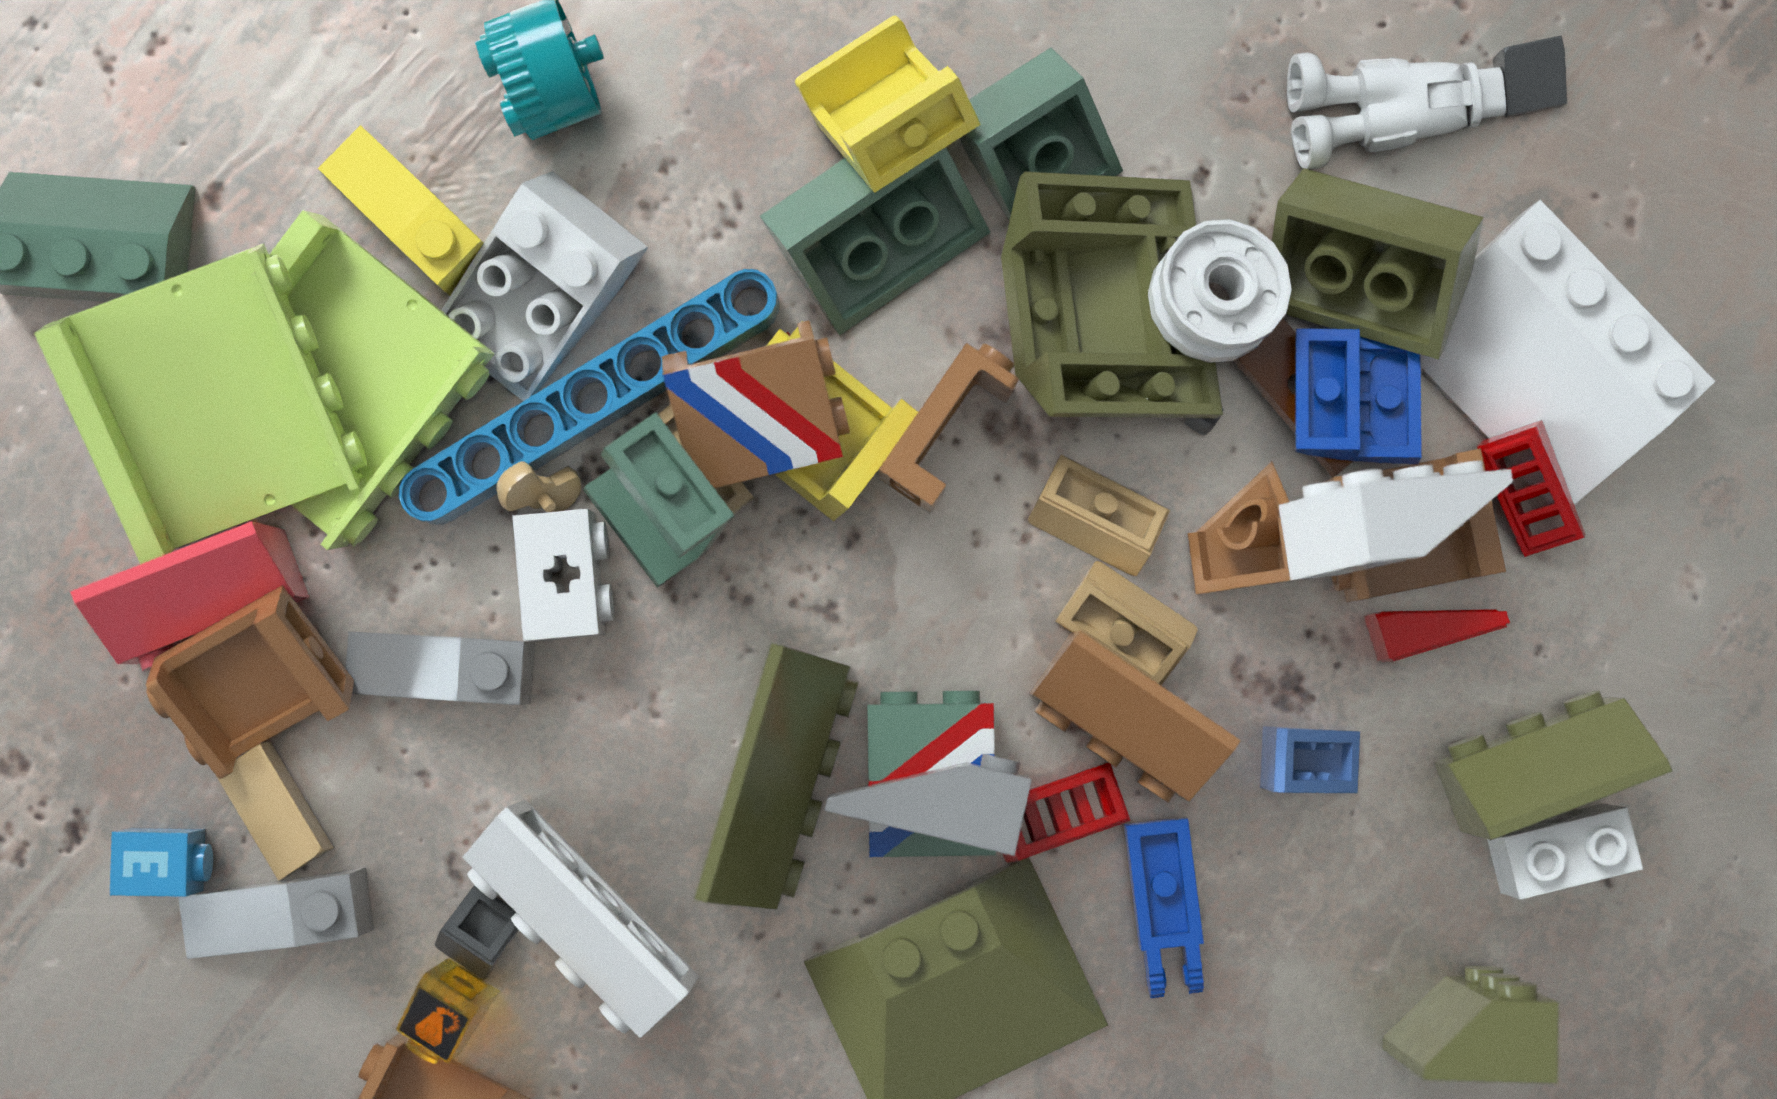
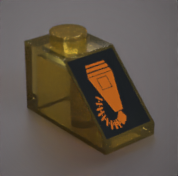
[396,958,500,1064]

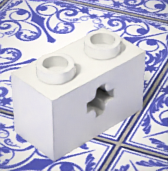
[512,509,615,642]
[1487,803,1643,900]

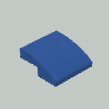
[1295,328,1422,464]

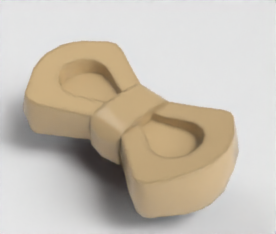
[496,461,581,512]

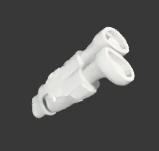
[1287,52,1506,169]

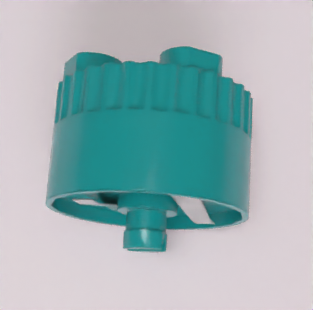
[475,0,605,140]

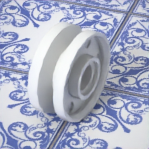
[1148,219,1292,363]

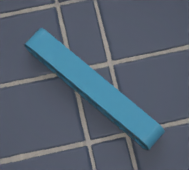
[399,269,779,525]

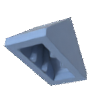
[1260,726,1360,793]

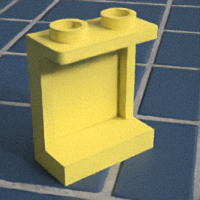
[795,16,981,193]
[766,321,918,521]

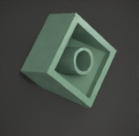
[959,47,1123,220]

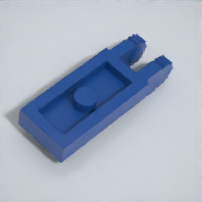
[1124,817,1204,998]

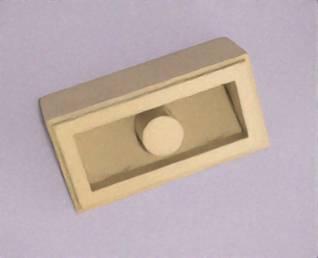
[1028,455,1170,576]
[1055,561,1198,685]
[216,742,334,881]

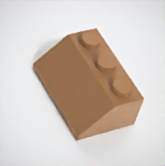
[1029,631,1241,803]

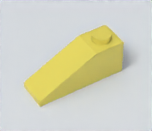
[318,125,484,296]

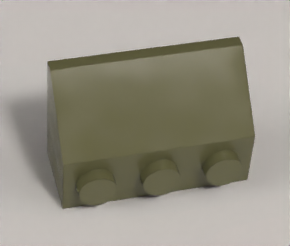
[1272,168,1484,360]
[1434,690,1672,840]
[1382,966,1559,1084]

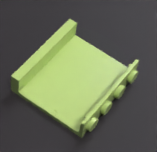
[269,210,495,550]
[34,243,368,564]

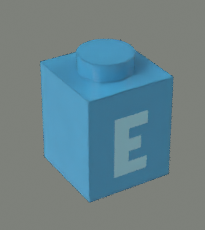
[110,828,213,897]

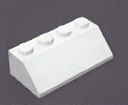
[462,800,699,1038]

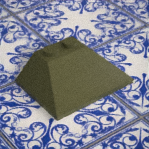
[1001,172,1223,418]
[804,857,1108,1099]

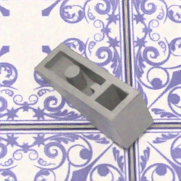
[346,631,535,705]
[824,754,1032,856]
[178,868,374,959]

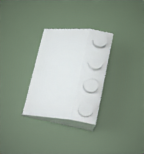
[1420,200,1716,516]

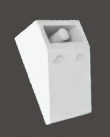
[442,171,648,401]
[1278,461,1513,581]

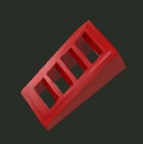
[1476,420,1586,557]
[1365,609,1510,663]
[1002,763,1131,863]

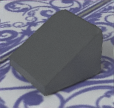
[1492,36,1567,118]
[435,885,519,979]

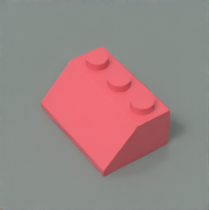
[70,521,310,671]

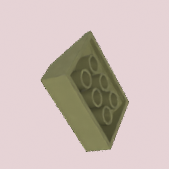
[694,643,859,909]

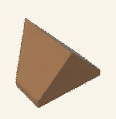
[1187,461,1296,594]

